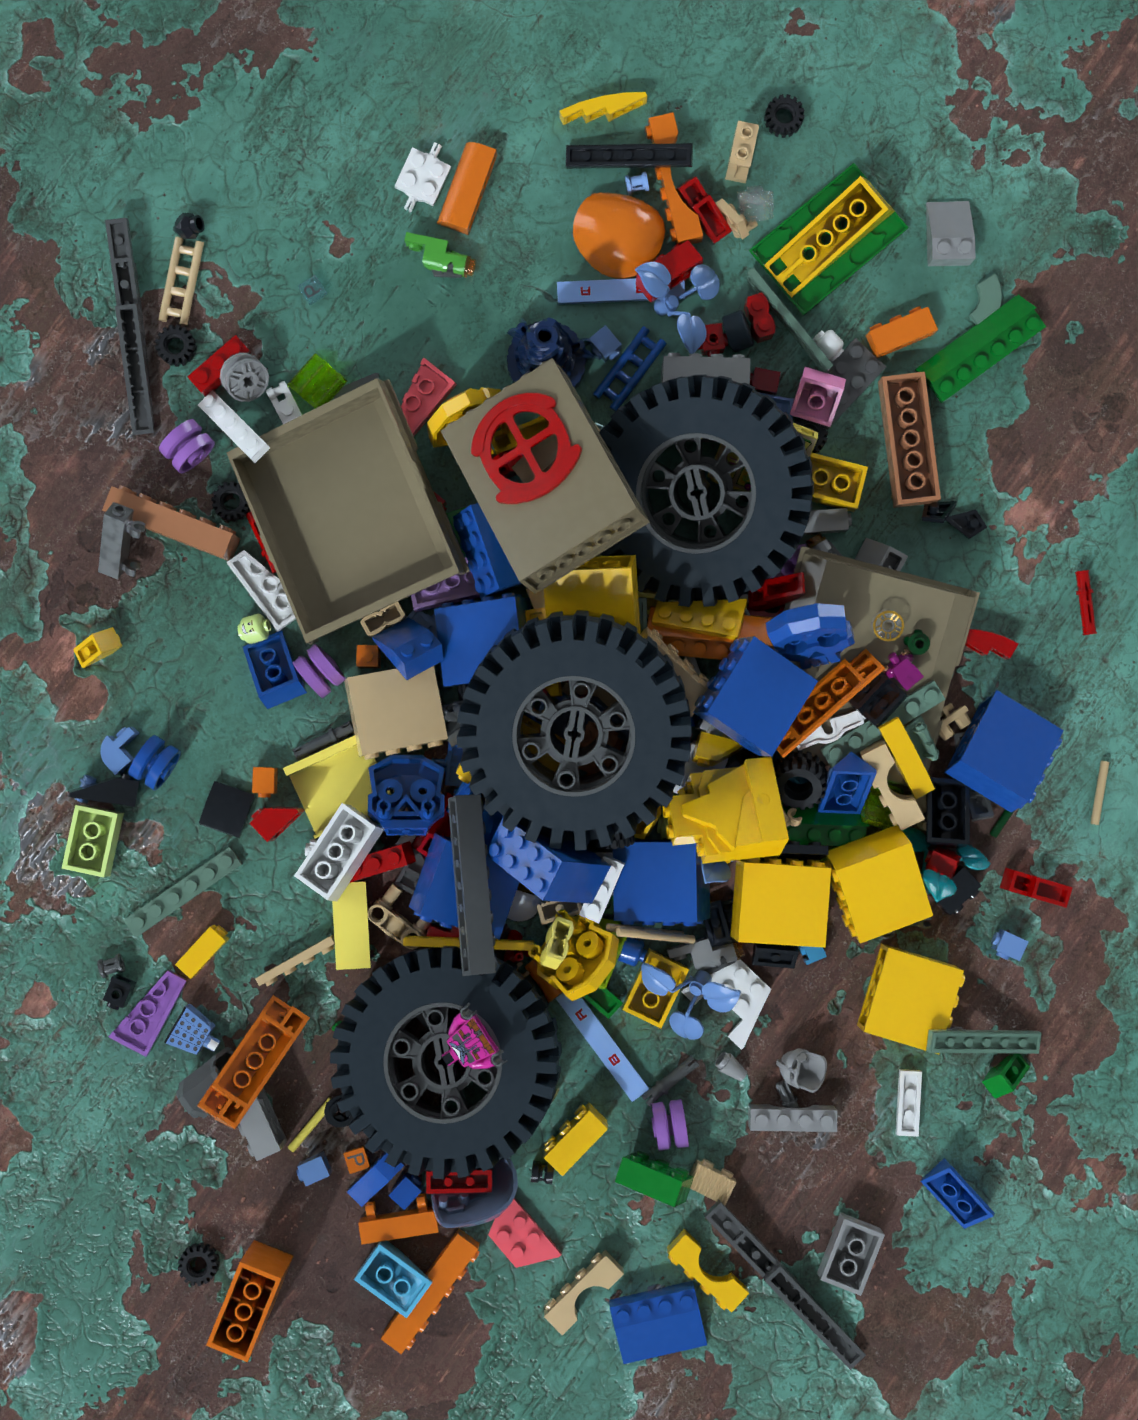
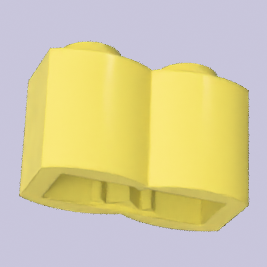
[540,917,574,970]

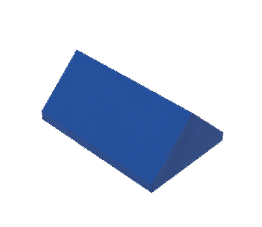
[818,752,877,814]
[921,1158,995,1229]

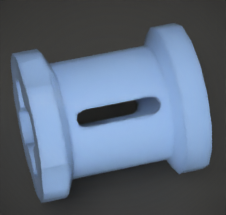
[625,171,649,195]

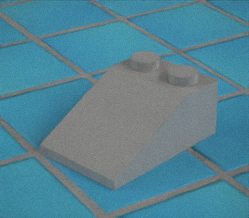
[926,201,976,266]

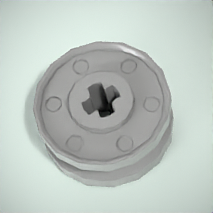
[220,353,269,402]

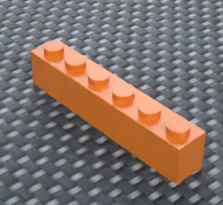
[381,1228,480,1354]

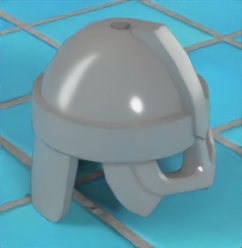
[776,1048,827,1093]

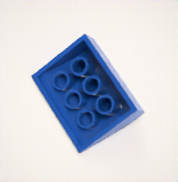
[609,1281,707,1364]

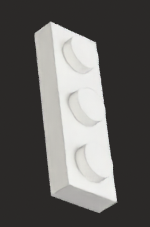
[579,855,625,923]
[896,1069,922,1137]

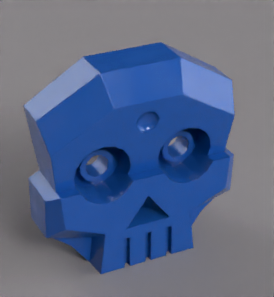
[766,603,855,670]
[368,755,445,836]

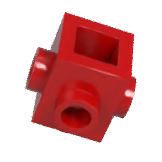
[698,323,728,357]

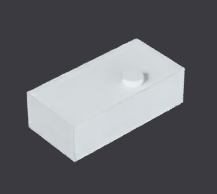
[294,803,384,901]

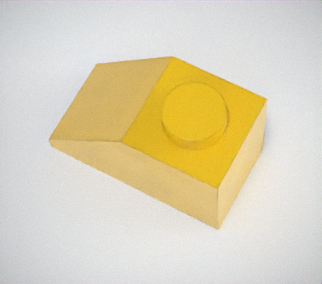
[73,627,122,668]
[692,731,742,768]

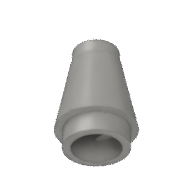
[715,1052,747,1081]

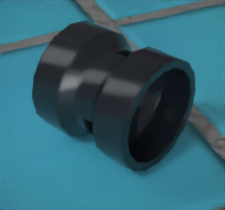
[531,1160,554,1185]

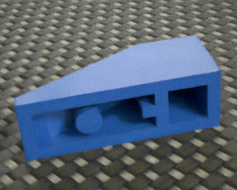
[347,1152,405,1207]

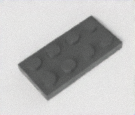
[826,338,886,430]

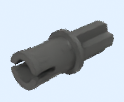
[776,1080,800,1108]

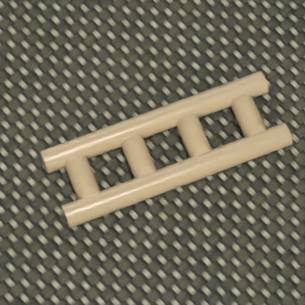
[158,237,204,326]
[606,923,695,944]

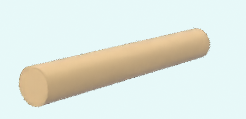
[1090,761,1109,825]

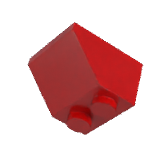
[249,807,305,842]

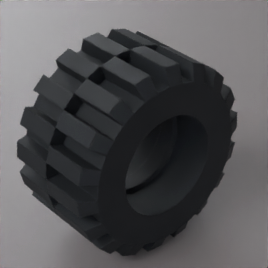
[774,750,827,810]

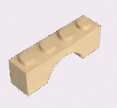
[860,738,925,831]
[544,1250,624,1335]

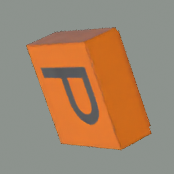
[343,1145,371,1174]

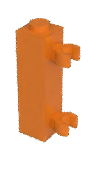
[358,1193,440,1245]

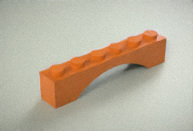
[645,112,703,244]

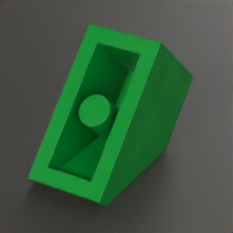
[982,1053,1030,1099]

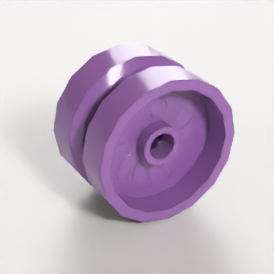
[159,419,215,473]
[292,643,346,698]
[651,1099,689,1152]

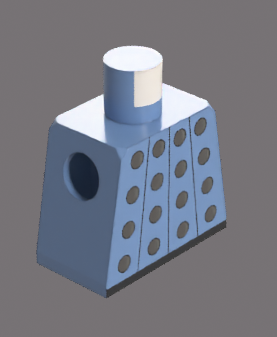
[164,1004,221,1055]

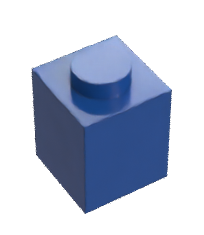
[388,1172,423,1210]

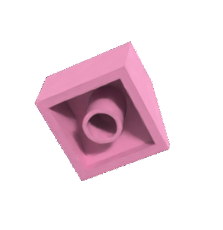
[789,367,846,427]

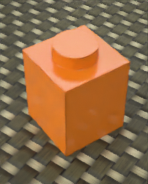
[356,645,381,668]
[252,767,278,798]

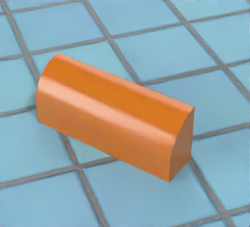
[437,142,497,235]

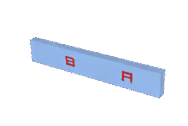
[557,278,685,305]
[556,992,649,1102]

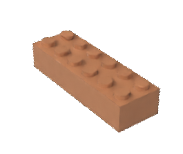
[878,372,941,508]
[102,485,240,561]

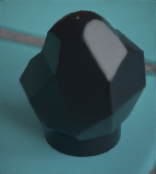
[173,213,204,239]

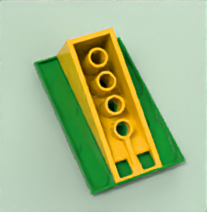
[749,163,909,315]

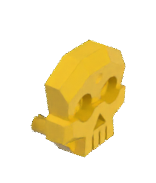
[427,387,511,454]
[528,909,619,1001]

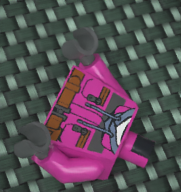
[442,1003,508,1069]

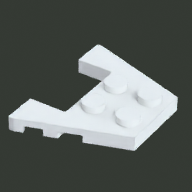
[681,958,771,1050]

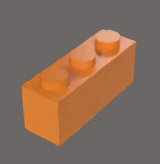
[866,306,938,358]

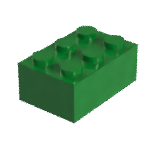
[615,1151,694,1207]

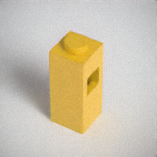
[175,925,230,979]

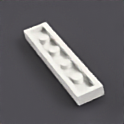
[198,390,270,463]

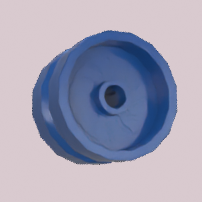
[128,735,181,791]

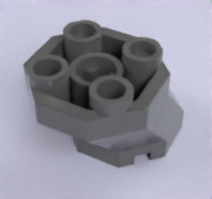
[176,1047,233,1118]

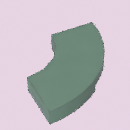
[969,274,1002,325]

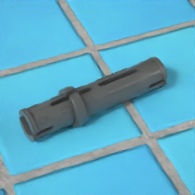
[293,721,354,761]
[641,1055,700,1107]

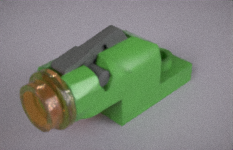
[405,232,476,278]

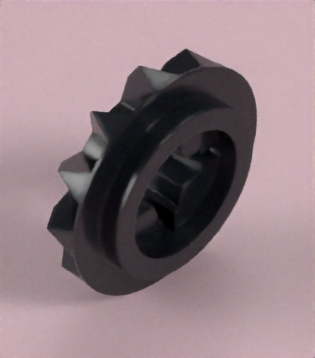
[324,1093,354,1127]

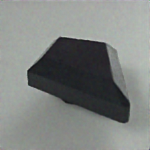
[922,501,957,523]
[945,509,987,539]

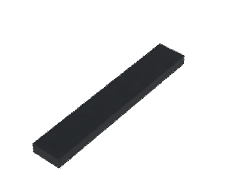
[565,143,693,169]

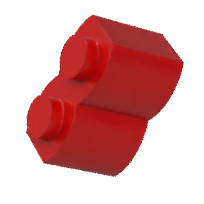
[744,292,775,343]

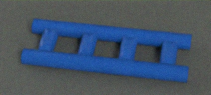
[593,326,667,411]

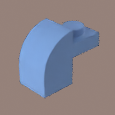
[100,727,140,775]

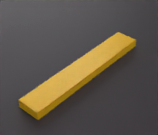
[403,936,535,951]

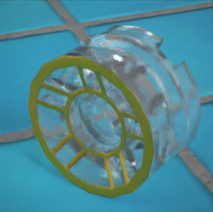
[871,609,904,641]

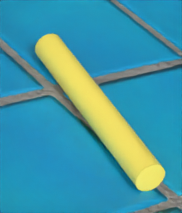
[288,1097,332,1152]

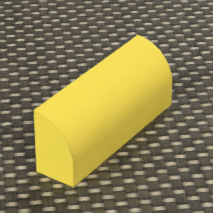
[332,881,371,970]

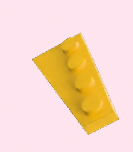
[652,599,748,640]

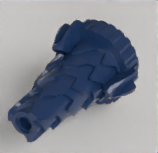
[507,318,594,389]

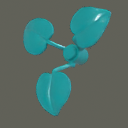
[902,827,991,902]

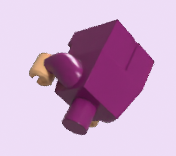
[882,649,924,691]

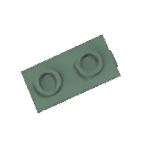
[905,715,939,761]

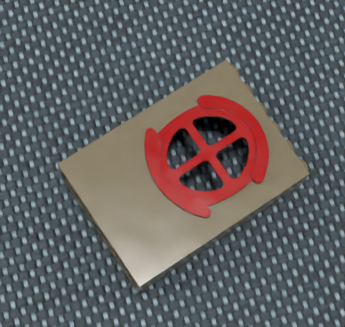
[441,358,650,594]

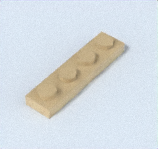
[255,934,335,986]

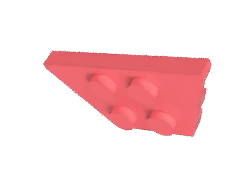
[488,1197,562,1268]

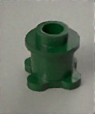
[903,629,930,655]

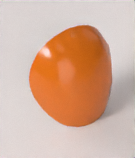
[573,192,665,279]

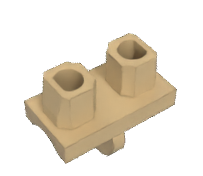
[939,703,971,741]

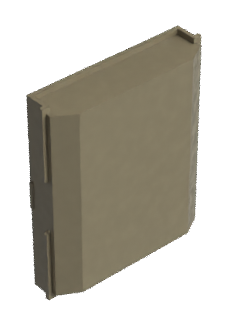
[227,378,470,645]
[776,546,980,786]

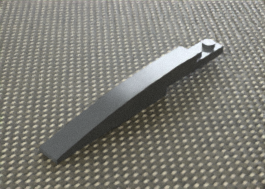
[105,218,155,435]
[704,1200,866,1370]

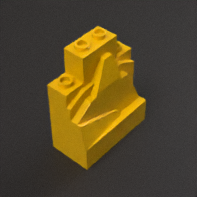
[662,757,789,864]

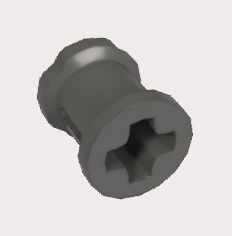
[97,953,125,978]

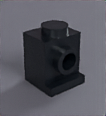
[103,974,137,1010]

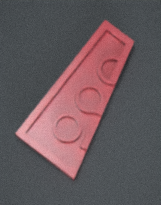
[401,357,457,437]

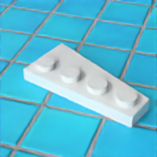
[227,550,296,632]

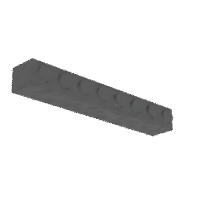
[448,794,497,976]

